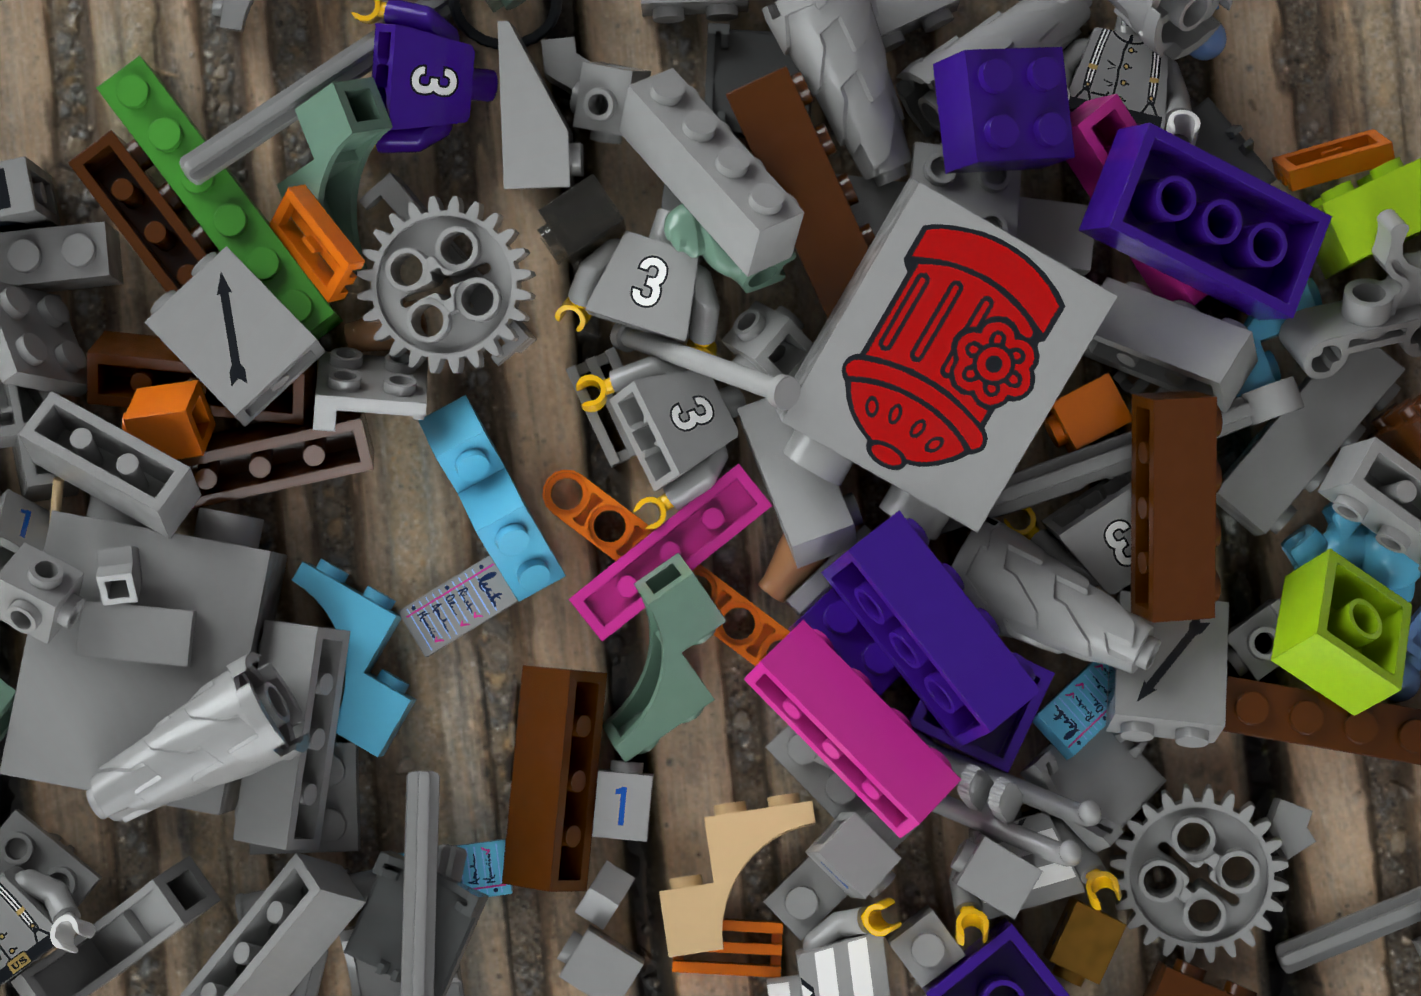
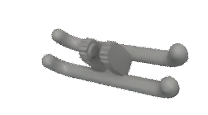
[913,728,1101,867]

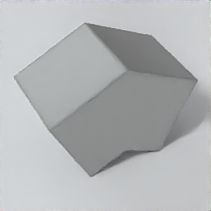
[541,37,590,94]
[96,546,142,606]
[1265,798,1316,860]
[575,860,635,930]

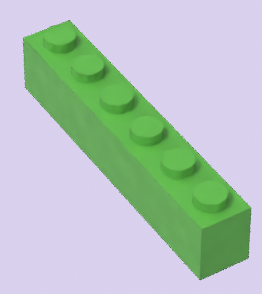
[96,55,343,340]

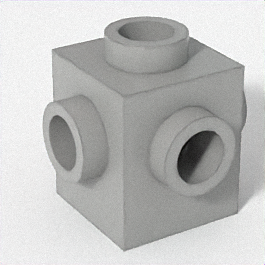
[570,62,651,144]
[721,301,813,377]
[0,542,85,644]

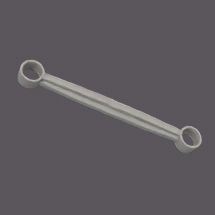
[879,376,1305,540]

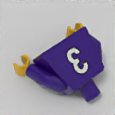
[351,0,498,153]

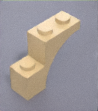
[659,793,816,957]

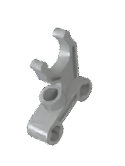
[1279,209,1421,379]

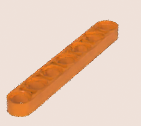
[542,470,790,666]

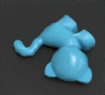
[1281,502,1421,603]

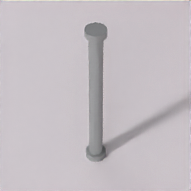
[610,323,801,410]

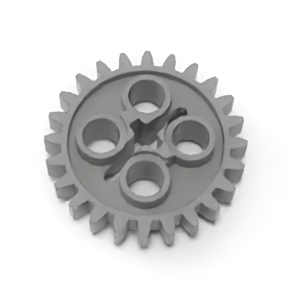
[357,196,536,374]
[1110,784,1289,963]

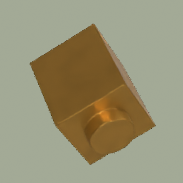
[1043,896,1127,987]

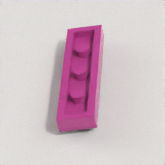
[568,463,772,642]

